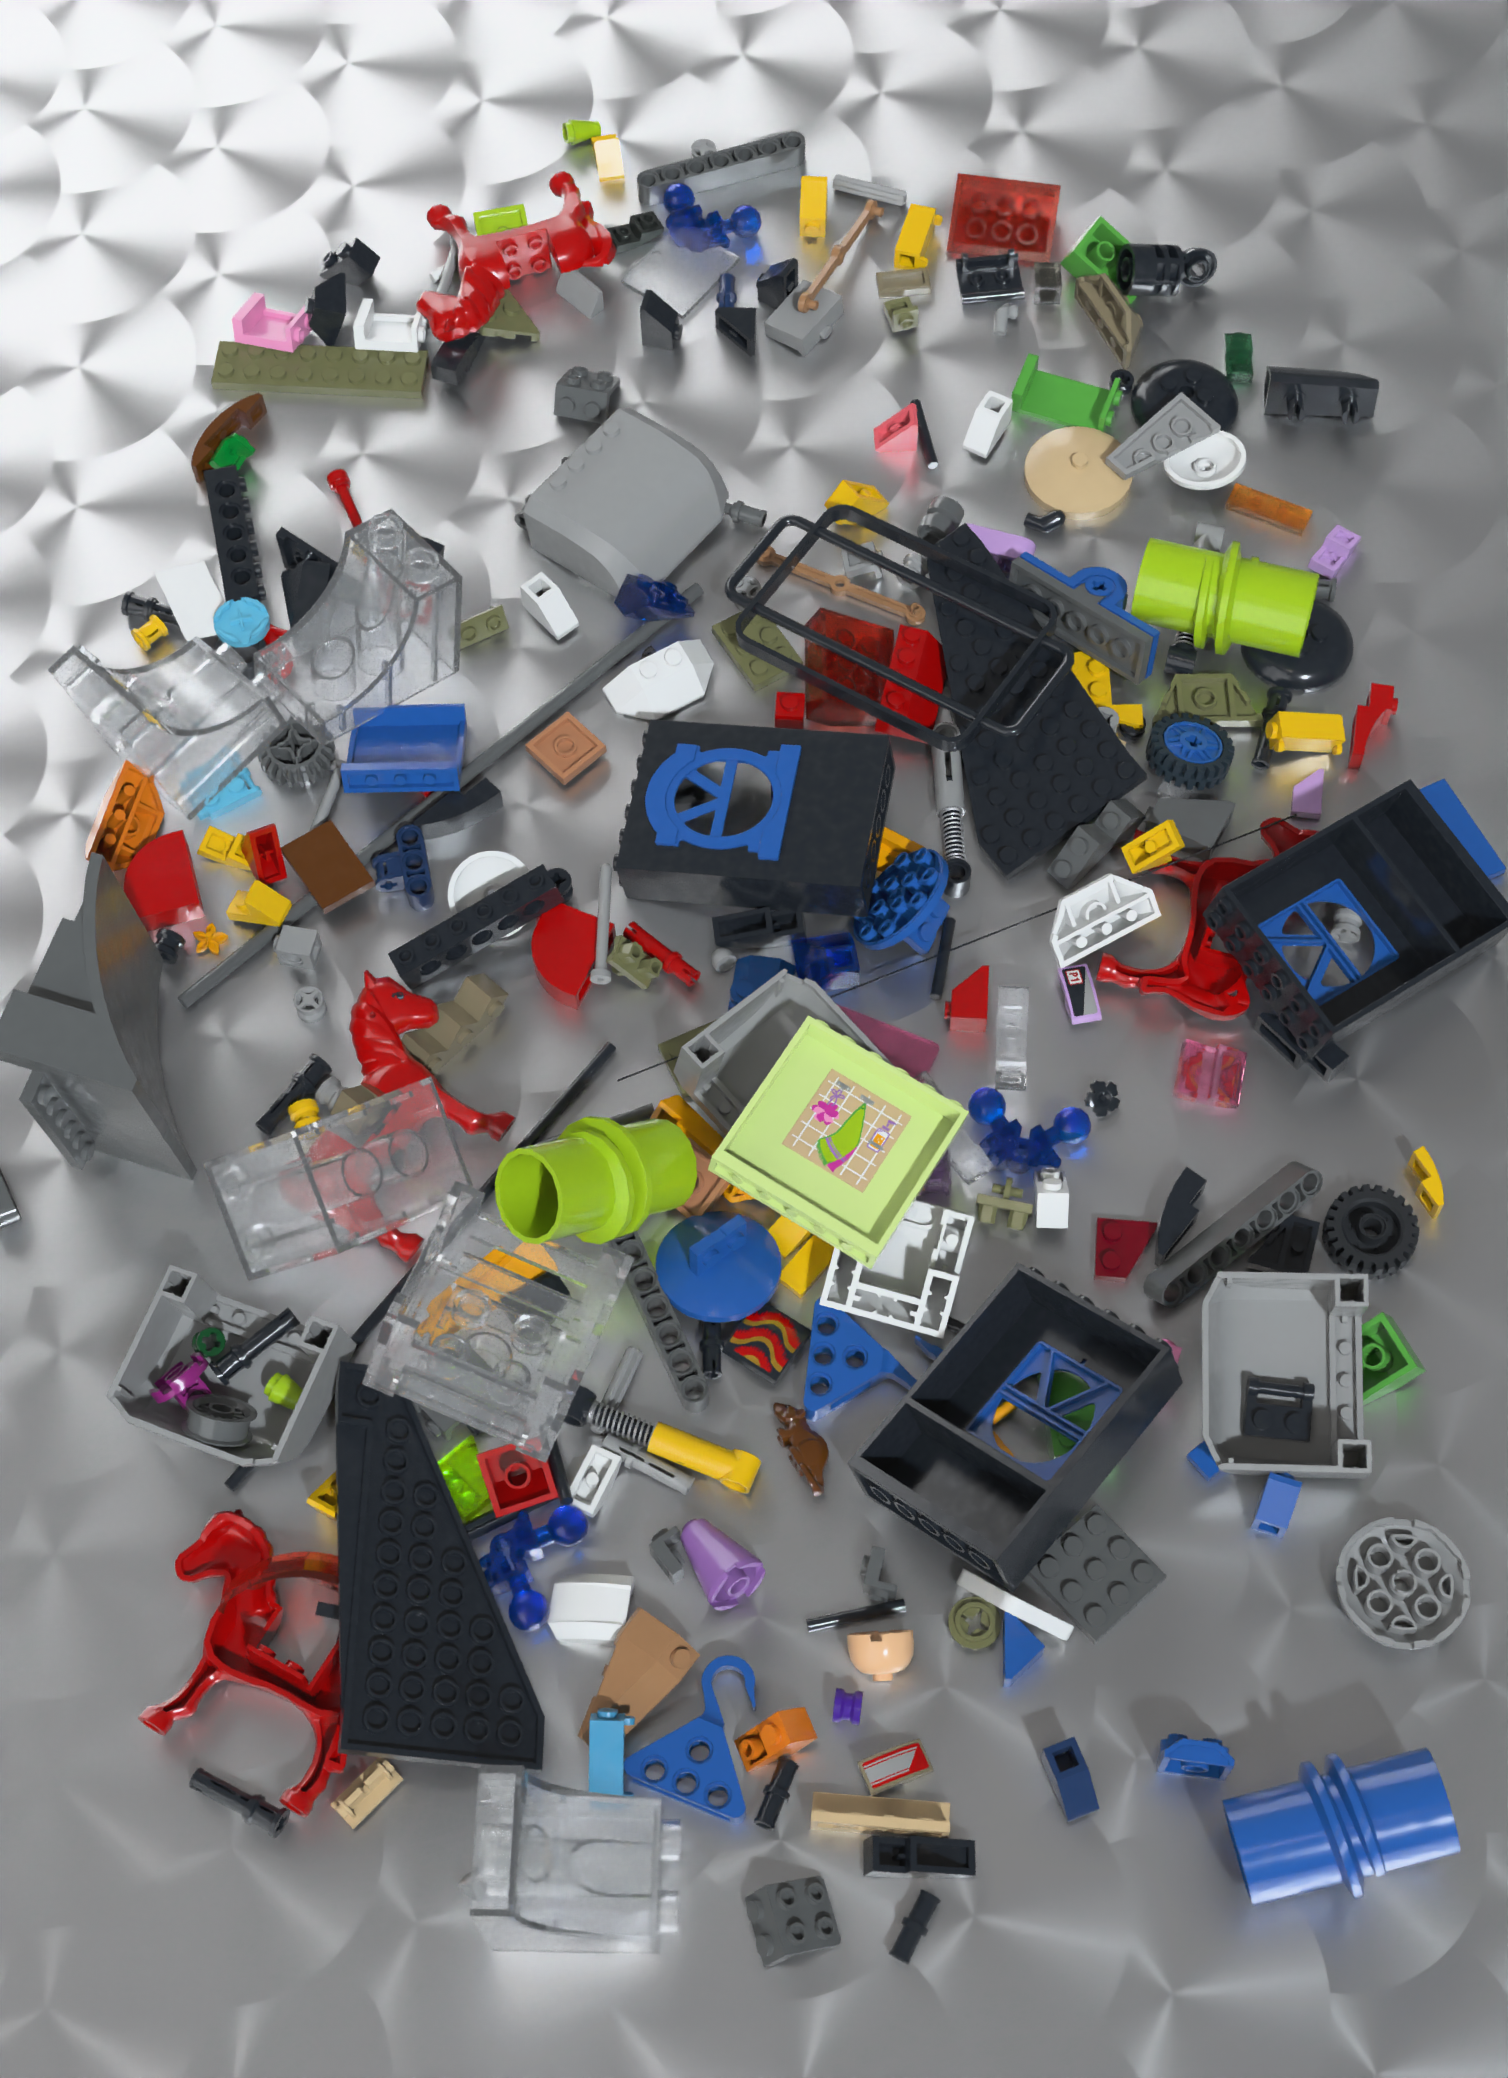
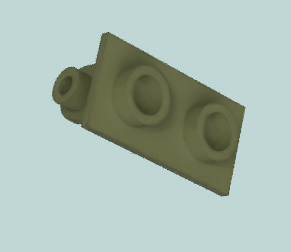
[448,604,509,650]

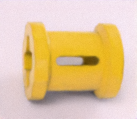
[131,614,169,651]

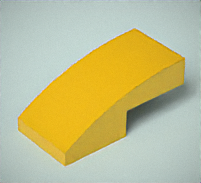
[197,826,251,871]
[1408,1146,1444,1219]

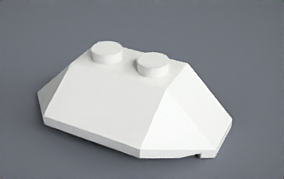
[602,640,714,720]
[1049,873,1162,969]

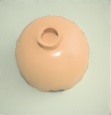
[847,1630,914,1681]

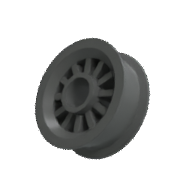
[181,1394,257,1447]

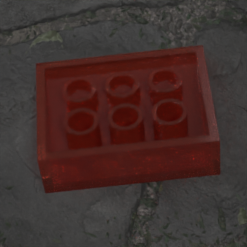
[947,173,1061,264]
[804,607,894,726]

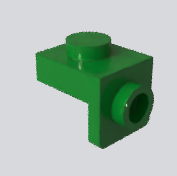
[208,433,255,471]

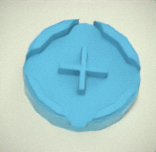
[213,597,270,648]

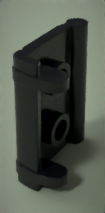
[956,248,1025,304]

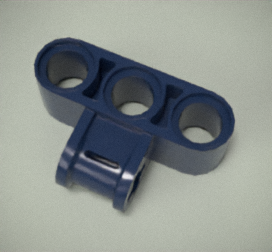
[372,825,435,911]

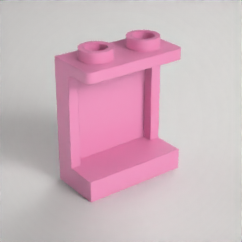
[232,292,312,353]

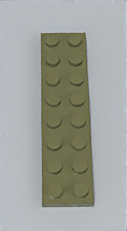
[211,341,429,399]

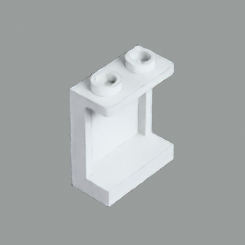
[353,298,430,353]

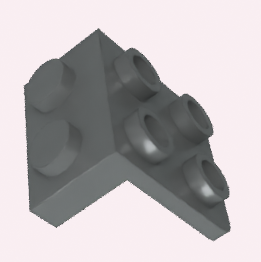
[553,366,620,424]
[745,1876,841,1968]

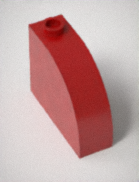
[124,830,205,932]
[531,903,616,1010]

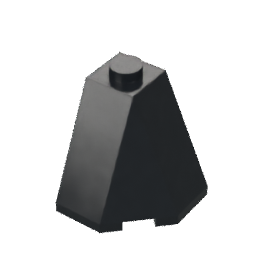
[281,560,340,651]

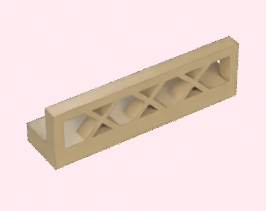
[811,1792,950,1838]

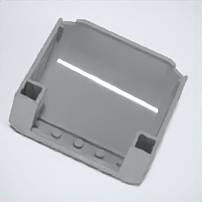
[523,407,729,603]
[673,969,895,1135]
[106,1264,357,1467]
[1202,1271,1372,1479]

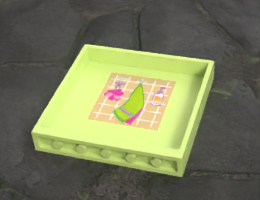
[708,1015,969,1269]

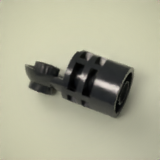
[1116,244,1217,297]

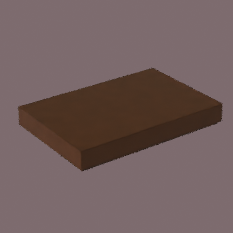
[281,820,375,914]

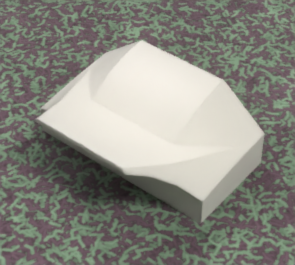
[566,1444,622,1518]

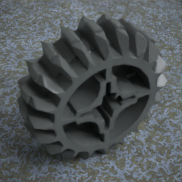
[258,714,336,789]

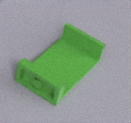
[1011,353,1123,432]

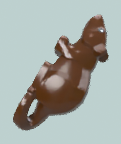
[773,1402,829,1497]

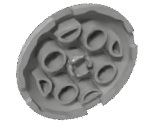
[1336,1517,1471,1650]

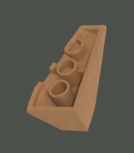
[578,1607,700,1746]

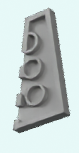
[1105,392,1221,480]

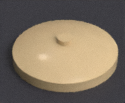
[1024,426,1133,520]

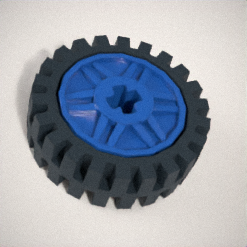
[1145,713,1235,790]

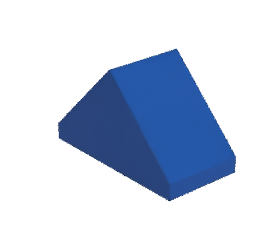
[1003,1612,1045,1687]

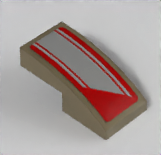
[857,1738,934,1796]

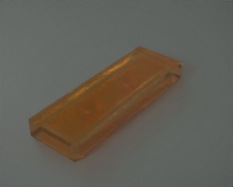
[1225,483,1313,537]

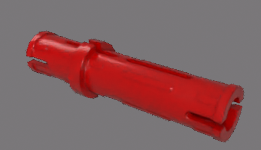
[623,921,701,987]

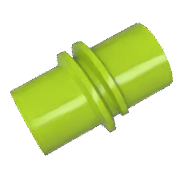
[1131,537,1320,658]
[495,1116,697,1245]

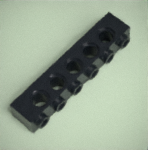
[204,465,267,603]
[388,864,565,990]

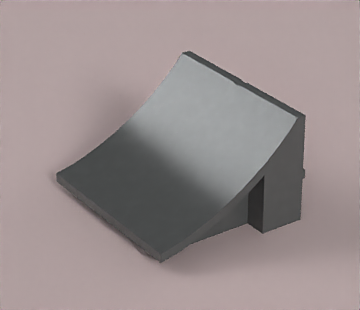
[0,852,197,1181]

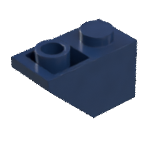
[1040,1736,1100,1822]

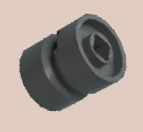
[917,496,964,545]

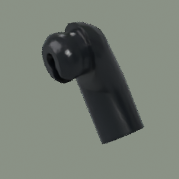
[1024,510,1066,533]

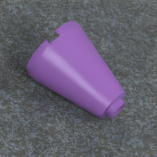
[680,1519,765,1611]

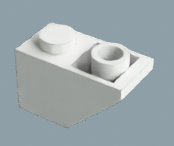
[962,390,1013,458]
[520,571,579,640]
[1033,1167,1069,1228]

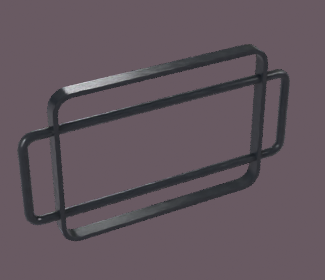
[725,504,1074,752]

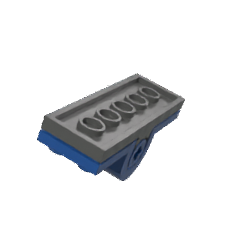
[1009,551,1160,685]

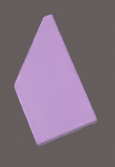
[1290,769,1324,820]

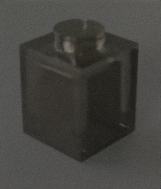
[1032,262,1062,305]

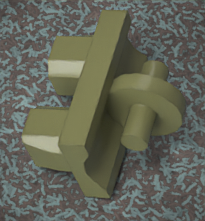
[606,935,663,989]
[976,1177,1033,1231]

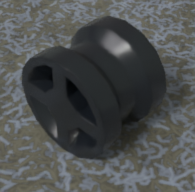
[548,868,573,904]
[154,928,186,964]

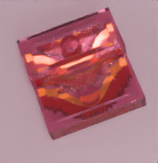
[1173,1039,1247,1109]

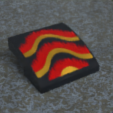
[722,1303,812,1385]

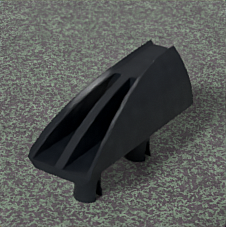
[1264,366,1379,424]

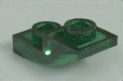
[1224,332,1253,383]

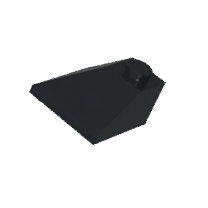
[305,272,346,346]

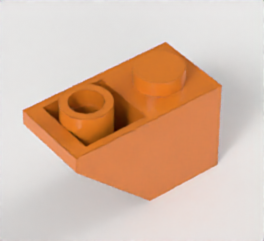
[734,1707,818,1772]

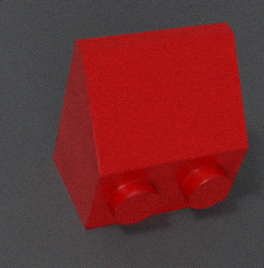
[476,1433,559,1518]

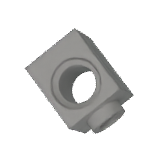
[273,925,322,970]

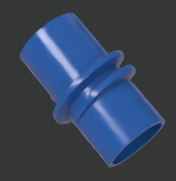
[1222,1747,1460,1907]

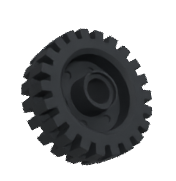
[1322,1184,1420,1280]

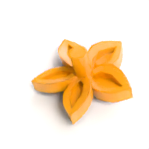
[193,923,229,956]

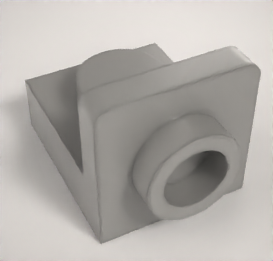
[841,541,884,579]

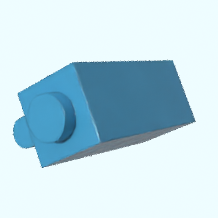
[588,1708,635,1804]

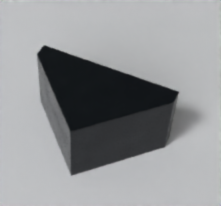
[715,307,756,357]

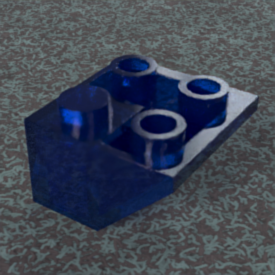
[614,574,696,622]
[791,932,860,991]

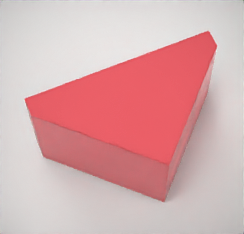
[873,403,918,453]

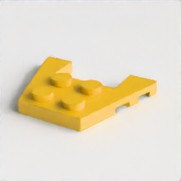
[1071,651,1144,729]

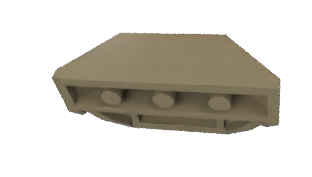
[1074,273,1143,370]

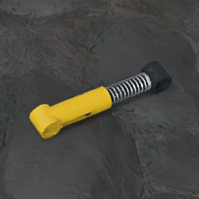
[554,1383,761,1493]

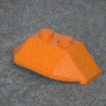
[85,760,165,872]

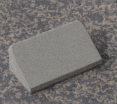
[556,270,604,319]

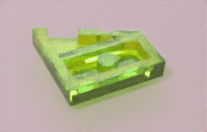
[437,1435,491,1523]

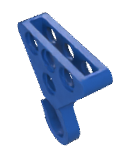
[804,1297,943,1422]
[624,1655,756,1825]

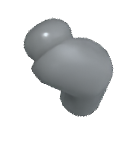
[994,303,1018,336]

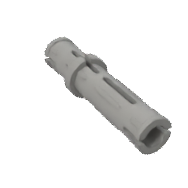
[601,1432,695,1496]

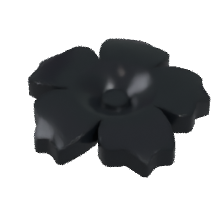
[1083,1080,1120,1117]

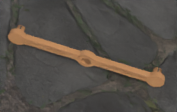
[798,199,884,313]
[757,546,926,626]

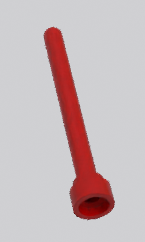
[326,469,384,578]

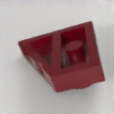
[1094,1218,1158,1283]

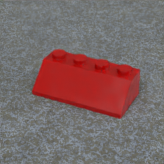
[874,624,947,743]

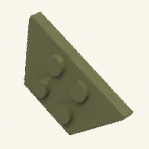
[478,289,541,342]
[1152,673,1263,728]

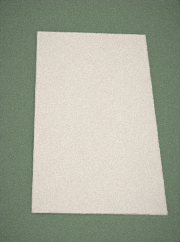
[153,561,224,641]

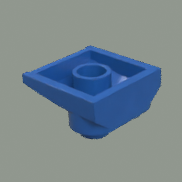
[728,955,796,1011]
[1156,1734,1235,1781]

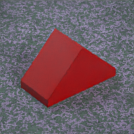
[241,823,287,885]

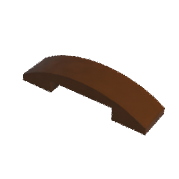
[191,393,267,484]

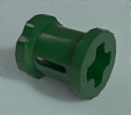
[191,1327,226,1358]

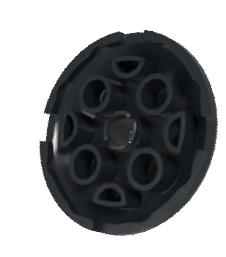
[1131,359,1238,433]
[1240,600,1354,693]

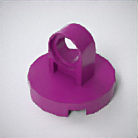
[149,1351,212,1413]

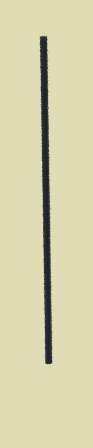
[224,1042,616,1492]

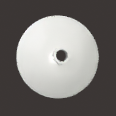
[1164,431,1247,491]
[448,851,529,938]

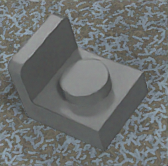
[649,1526,685,1585]

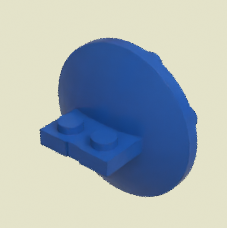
[853,848,950,955]
[655,1211,782,1323]

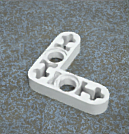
[956,1568,1075,1641]

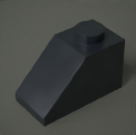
[756,258,798,309]
[640,289,683,351]

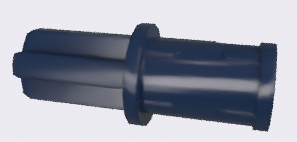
[716,273,737,307]

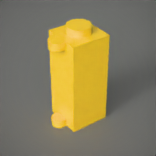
[894,203,943,270]
[1265,711,1346,755]

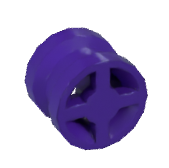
[832,1688,863,1726]

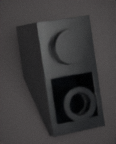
[319,237,380,285]

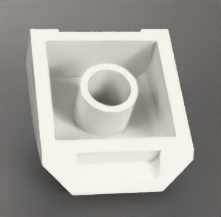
[548,1574,635,1647]

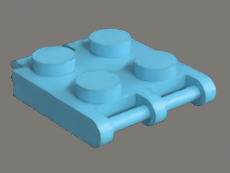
[178,749,262,820]

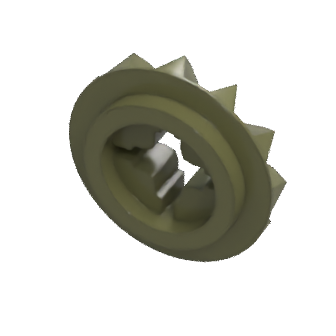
[948,1596,1002,1651]

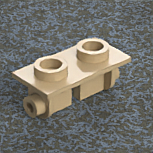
[330,1757,404,1829]

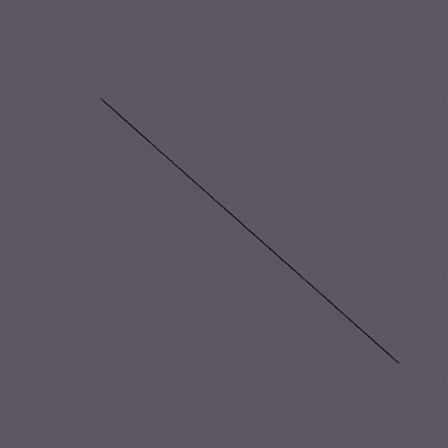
[617,814,1297,1082]

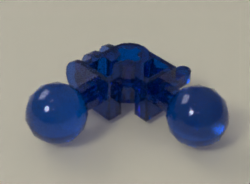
[663,183,762,252]
[968,1087,1091,1174]
[479,1505,589,1632]

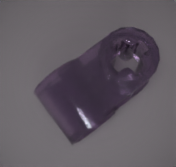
[919,1148,952,1196]

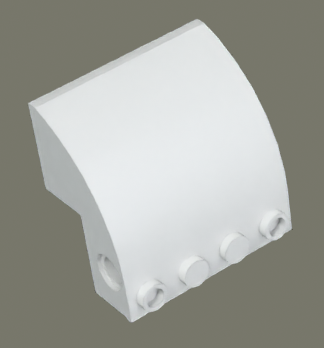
[819,1199,975,1339]

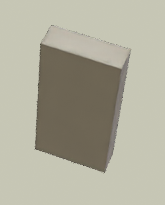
[876,268,931,299]

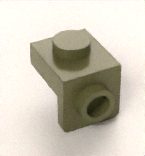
[883,296,919,333]

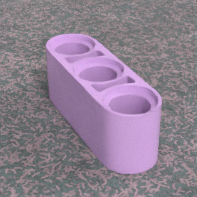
[966,523,1036,572]

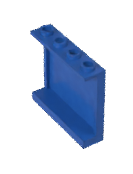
[340,704,467,793]

